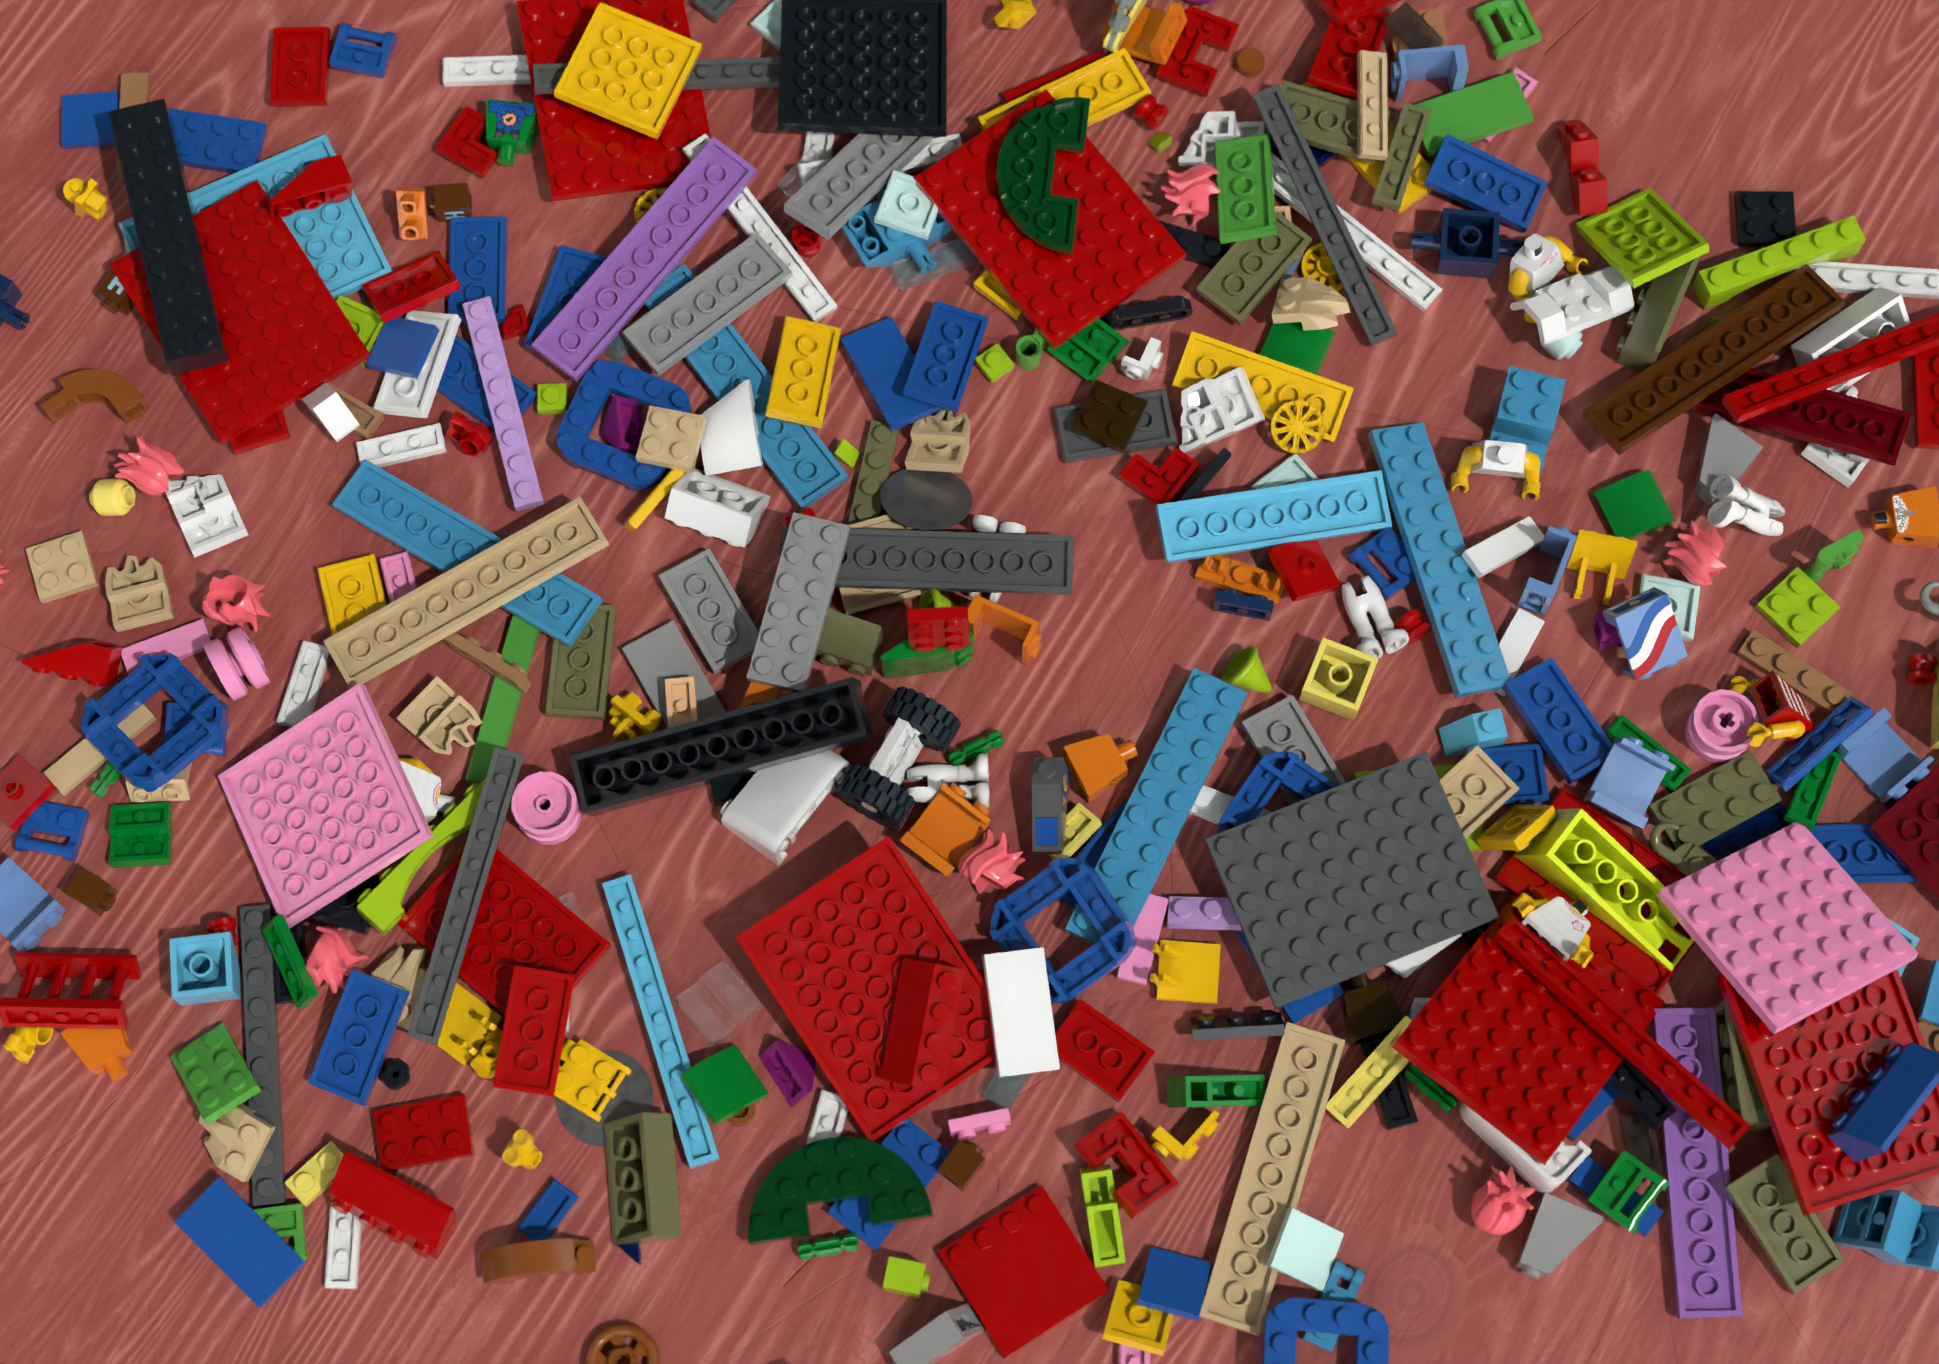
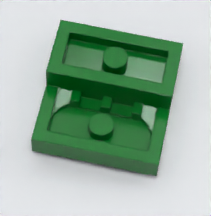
[1047,319,1129,384]
[1259,322,1335,375]
[1594,470,1676,540]
[108,802,173,868]
[681,1045,769,1125]

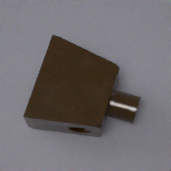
[1341,972,1404,1047]

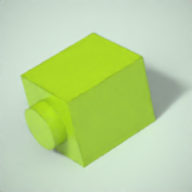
[883,1256,931,1298]

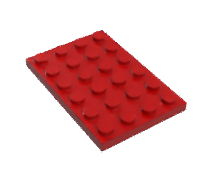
[398,849,611,1015]

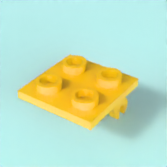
[1567,529,1638,605]
[1149,940,1221,1005]
[437,982,502,1066]

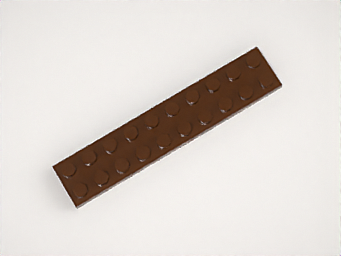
[1582,264,1845,455]

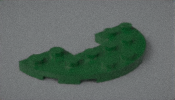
[996,97,1090,255]
[748,1137,934,1245]

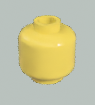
[89,478,136,516]

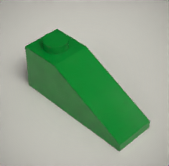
[1167,1074,1265,1108]

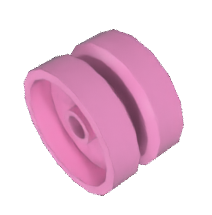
[203,626,272,701]
[1685,689,1759,764]
[511,772,582,845]

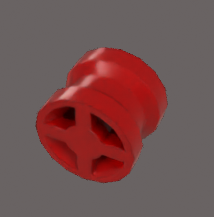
[1134,94,1169,130]
[792,223,821,258]
[1394,608,1431,645]
[1906,654,1938,686]
[206,917,240,946]

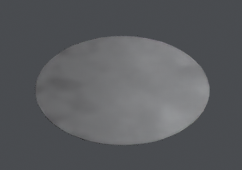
[880,469,973,530]
[556,1050,653,1146]

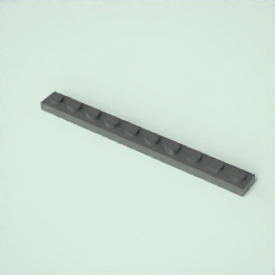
[533,57,780,95]
[1253,83,1397,347]
[408,747,524,1045]
[240,904,287,1208]

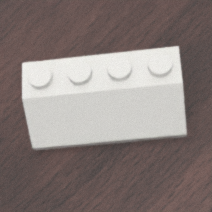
[1791,286,1911,393]

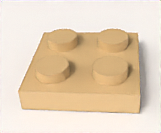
[635,406,707,473]
[26,531,99,604]

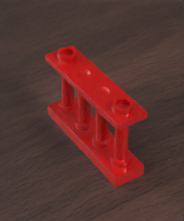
[0,952,141,1029]

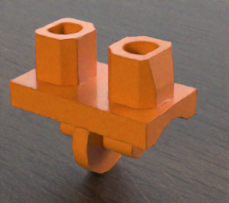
[396,188,429,240]

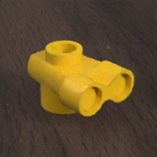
[3,1027,54,1064]
[470,1028,503,1079]
[502,1129,542,1169]

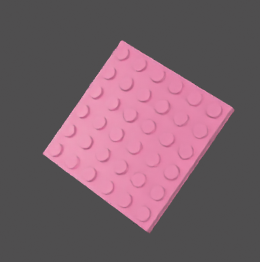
[218,683,433,929]
[1657,823,1918,1034]

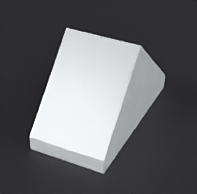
[302,383,360,442]

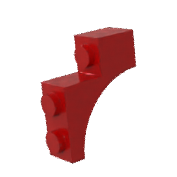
[1556,120,1608,216]

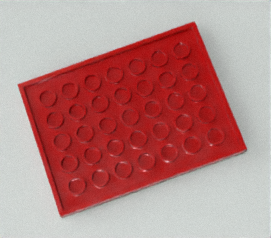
[516,0,711,202]
[914,89,1187,350]
[109,180,370,445]
[736,836,996,1142]
[1392,890,1665,1165]
[1717,969,1939,1216]

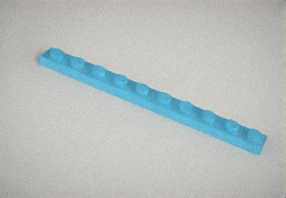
[602,874,720,1169]

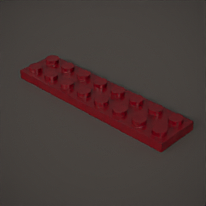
[1691,368,1912,466]

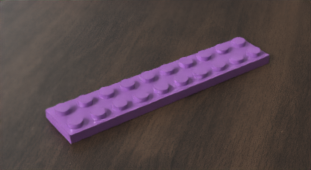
[532,136,757,382]
[1652,1008,1743,1319]

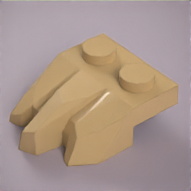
[1271,277,1350,331]
[905,408,970,473]
[105,555,174,633]
[396,676,483,755]
[371,946,428,1031]
[199,1103,276,1183]

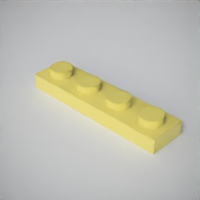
[1326,1015,1413,1128]

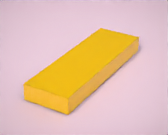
[623,469,686,532]

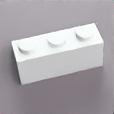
[664,468,771,547]

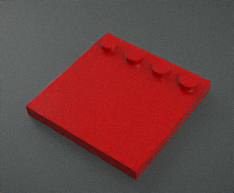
[938,1185,1109,1359]

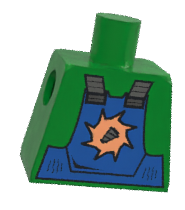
[486,99,539,166]

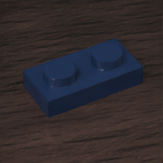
[1212,589,1274,621]

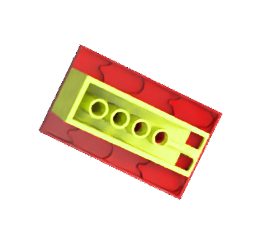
[1491,787,1696,996]

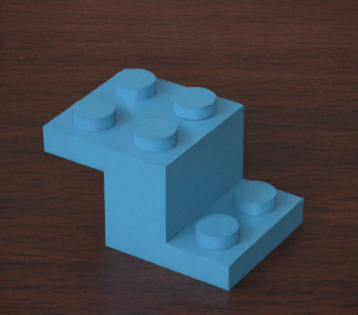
[1489,366,1566,474]
[1832,1189,1939,1272]

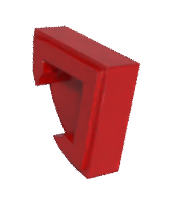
[502,304,530,340]

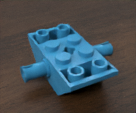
[841,184,952,273]

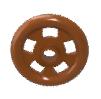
[585,1324,660,1364]

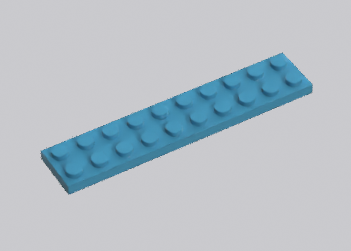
[644,264,849,511]
[1368,423,1511,698]
[332,459,603,648]
[1065,668,1248,945]

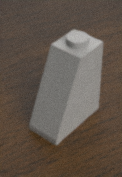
[1694,414,1763,505]
[1515,1193,1604,1280]
[889,1303,986,1364]

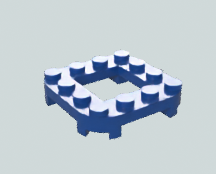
[557,360,692,492]
[80,653,229,792]
[1217,751,1339,834]
[990,858,1136,1004]
[1261,1298,1389,1364]

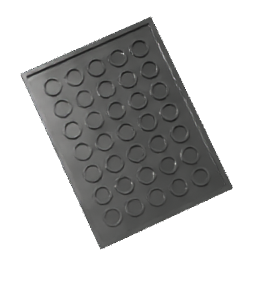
[1204,751,1499,1009]

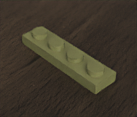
[1372,102,1431,212]
[848,420,900,525]

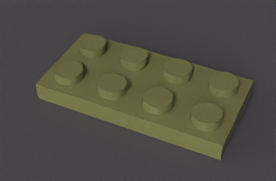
[1267,80,1391,164]
[1196,211,1312,325]
[545,605,617,720]
[1647,750,1782,850]
[1723,1154,1845,1294]

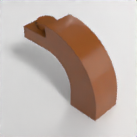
[40,369,150,424]
[481,1238,596,1283]

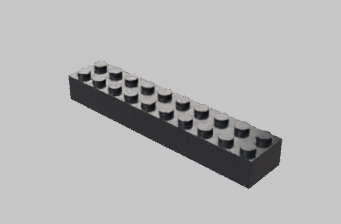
[109,98,230,376]
[569,677,874,816]

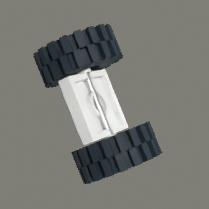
[836,686,961,829]

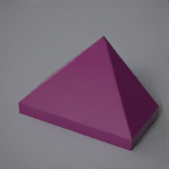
[598,395,642,454]
[760,1039,816,1107]

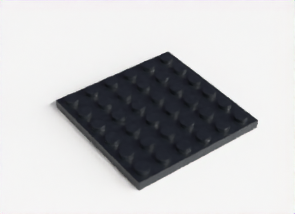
[778,0,947,137]

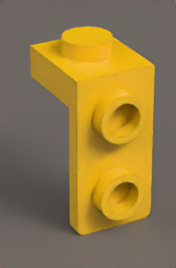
[994,0,1037,29]
[1150,1110,1220,1164]

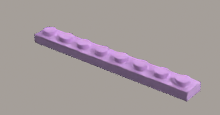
[462,296,544,512]

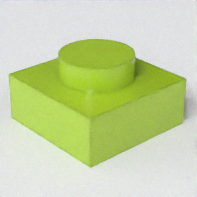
[975,343,1014,384]
[537,383,568,415]

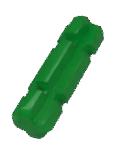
[948,729,1004,766]
[89,762,121,798]
[1404,1063,1458,1113]
[797,1233,859,1260]

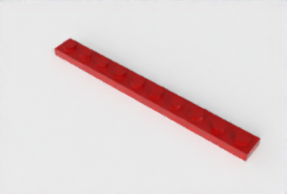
[1722,313,1939,423]
[1492,916,1751,1149]

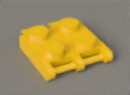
[554,1039,632,1123]

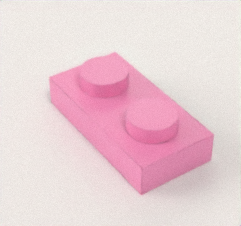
[948,1108,1011,1140]

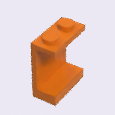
[1100,0,1187,65]
[968,594,1043,666]
[900,782,993,877]

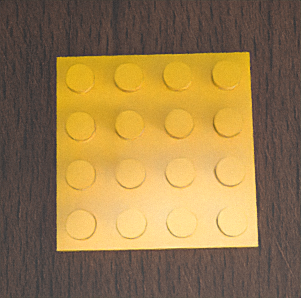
[554,2,702,139]

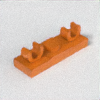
[1195,555,1285,607]

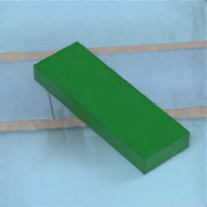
[1605,714,1692,793]
[1783,751,1842,832]
[263,914,319,1009]

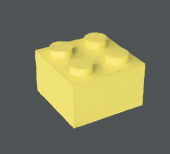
[1299,638,1379,721]

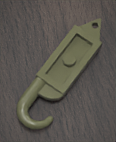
[1650,822,1719,876]

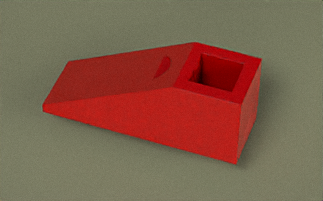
[269,154,352,219]
[22,640,122,687]

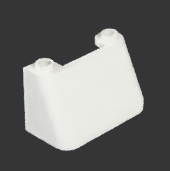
[720,751,850,866]
[1460,1103,1592,1193]

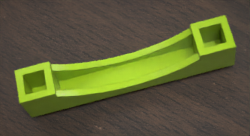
[1692,215,1866,310]
[357,779,511,937]

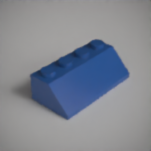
[1828,1042,1939,1162]

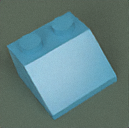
[169,932,241,1006]

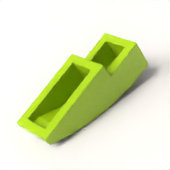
[1079,1164,1126,1268]

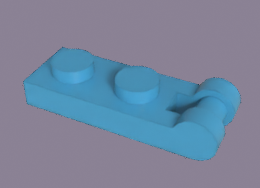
[1302,1259,1366,1353]

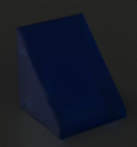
[617,1243,642,1265]

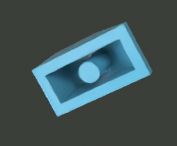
[1438,708,1508,758]

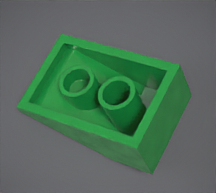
[880,630,974,679]

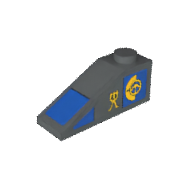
[1031,757,1070,854]

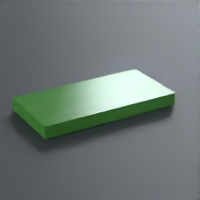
[1415,72,1534,157]
[1214,133,1277,244]

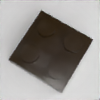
[1072,379,1148,454]

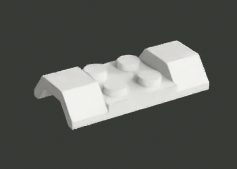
[1510,266,1634,345]

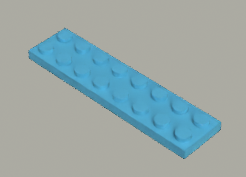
[1155,470,1392,563]

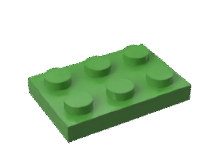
[170,1023,262,1125]

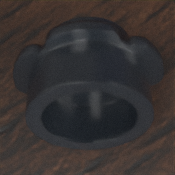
[380,1060,411,1090]

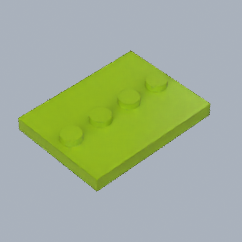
[1576,188,1710,288]

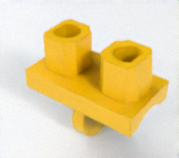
[63,178,108,222]
[609,692,663,741]

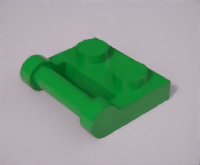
[1587,1150,1670,1234]

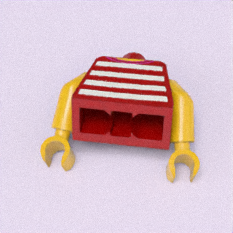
[1728,670,1815,747]

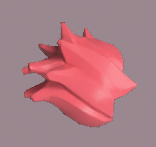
[1161,164,1220,226]
[114,436,184,496]
[1663,520,1727,587]
[201,574,271,632]
[958,829,1025,894]
[303,926,369,994]
[1470,1166,1535,1235]

